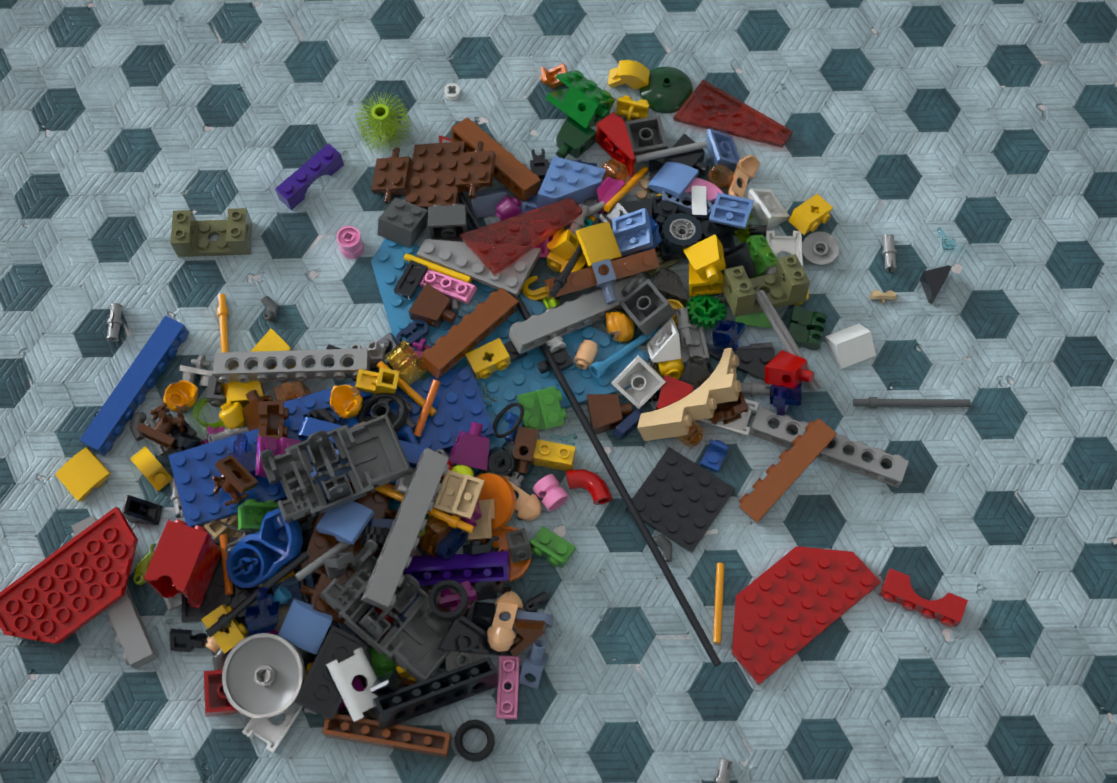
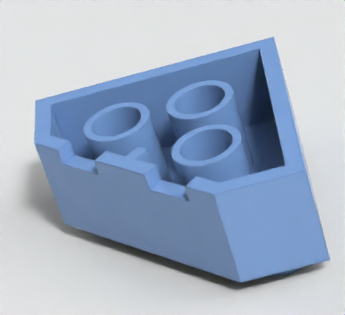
[537,156,606,213]

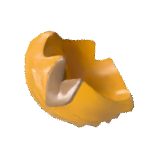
[605,311,635,343]
[163,380,198,412]
[330,385,363,419]

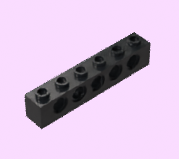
[373,657,498,730]

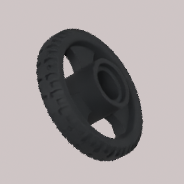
[358,393,408,433]

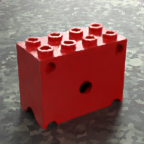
[144,519,221,609]

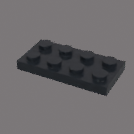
[294,625,369,721]

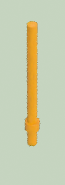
[217,294,229,398]
[375,485,474,534]

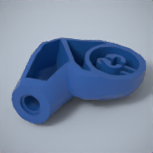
[226,508,303,588]

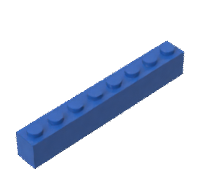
[79,315,189,457]

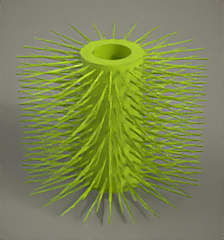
[355,91,411,155]

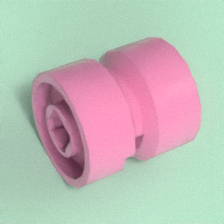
[336,226,364,259]
[533,474,569,511]

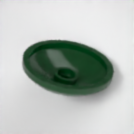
[640,66,693,113]

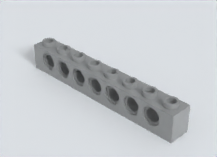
[213,348,371,383]
[750,407,909,488]

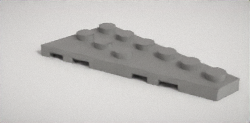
[417,239,541,297]

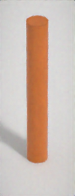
[414,379,441,437]
[219,534,234,595]

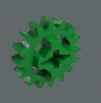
[686,293,727,330]

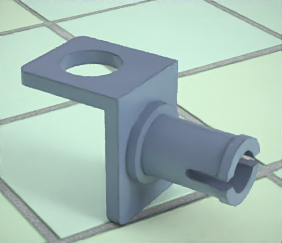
[592,259,618,304]
[519,640,549,689]

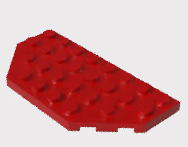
[0,507,138,644]
[732,546,881,685]

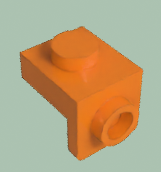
[540,63,568,89]

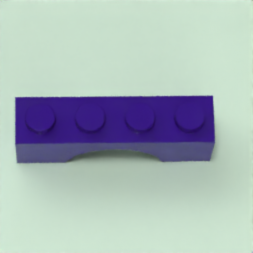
[275,143,344,210]

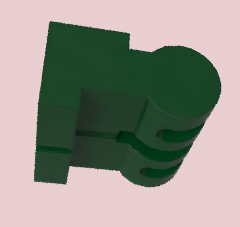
[788,305,827,350]

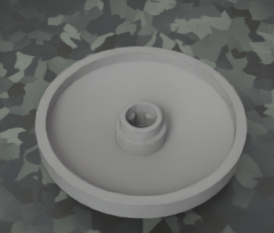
[222,633,305,719]

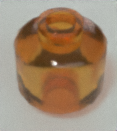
[601,159,628,182]
[708,164,734,190]
[676,420,703,447]

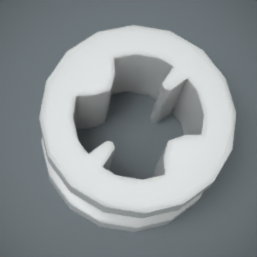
[444,83,460,101]
[547,336,566,353]

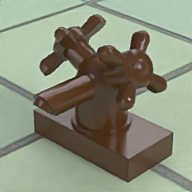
[137,403,185,451]
[212,454,258,506]

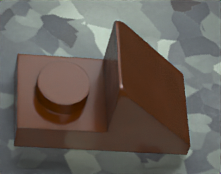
[510,619,547,657]

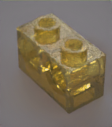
[384,339,427,386]

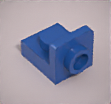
[700,439,728,473]

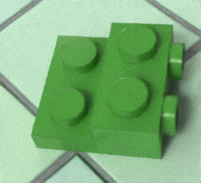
[517,386,567,430]

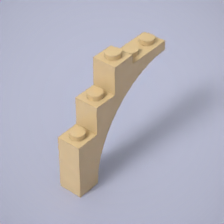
[637,348,742,441]

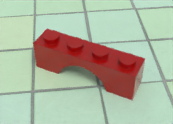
[879,568,968,627]

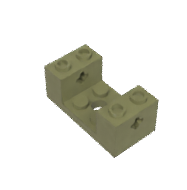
[170,208,252,257]
[722,254,810,317]

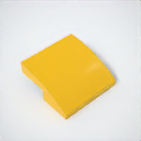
[575,222,622,266]
[55,447,111,502]

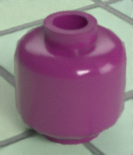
[495,196,522,223]

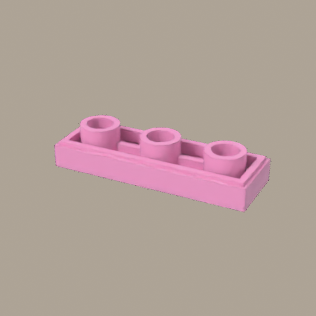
[420,269,477,304]
[496,656,520,720]

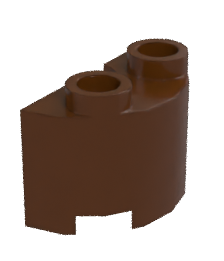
[710,391,748,425]
[258,401,289,439]

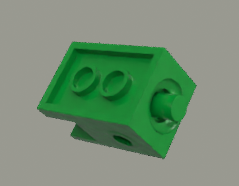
[545,70,616,128]

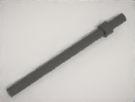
[853,397,970,408]

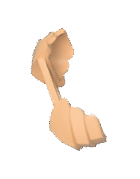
[728,155,760,198]
[502,475,542,521]
[487,591,523,652]

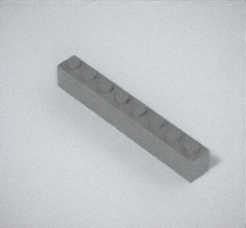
[509,272,645,354]
[361,448,449,610]
[71,515,158,669]

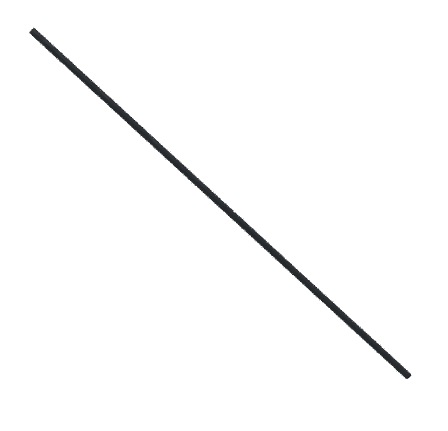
[459,192,721,667]

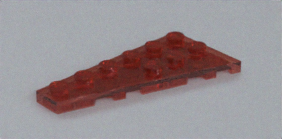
[673,80,793,148]
[460,197,583,276]

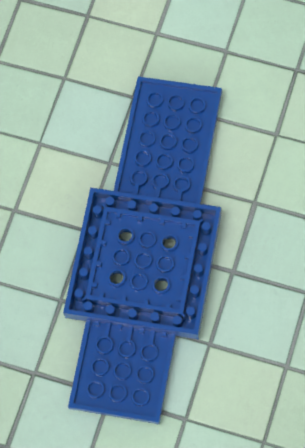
[168,365,494,528]

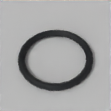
[492,402,524,438]

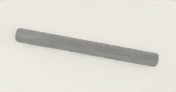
[755,290,821,391]

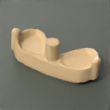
[636,176,649,200]
[870,290,897,303]

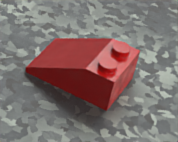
[597,112,635,178]
[204,670,240,717]

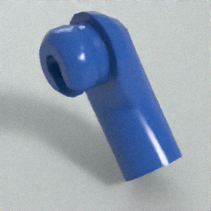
[504,412,519,442]
[396,425,418,444]

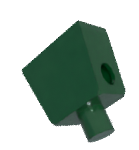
[556,116,597,159]

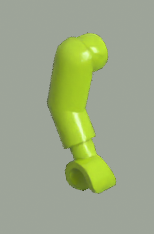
[542,296,560,310]
[133,543,156,585]

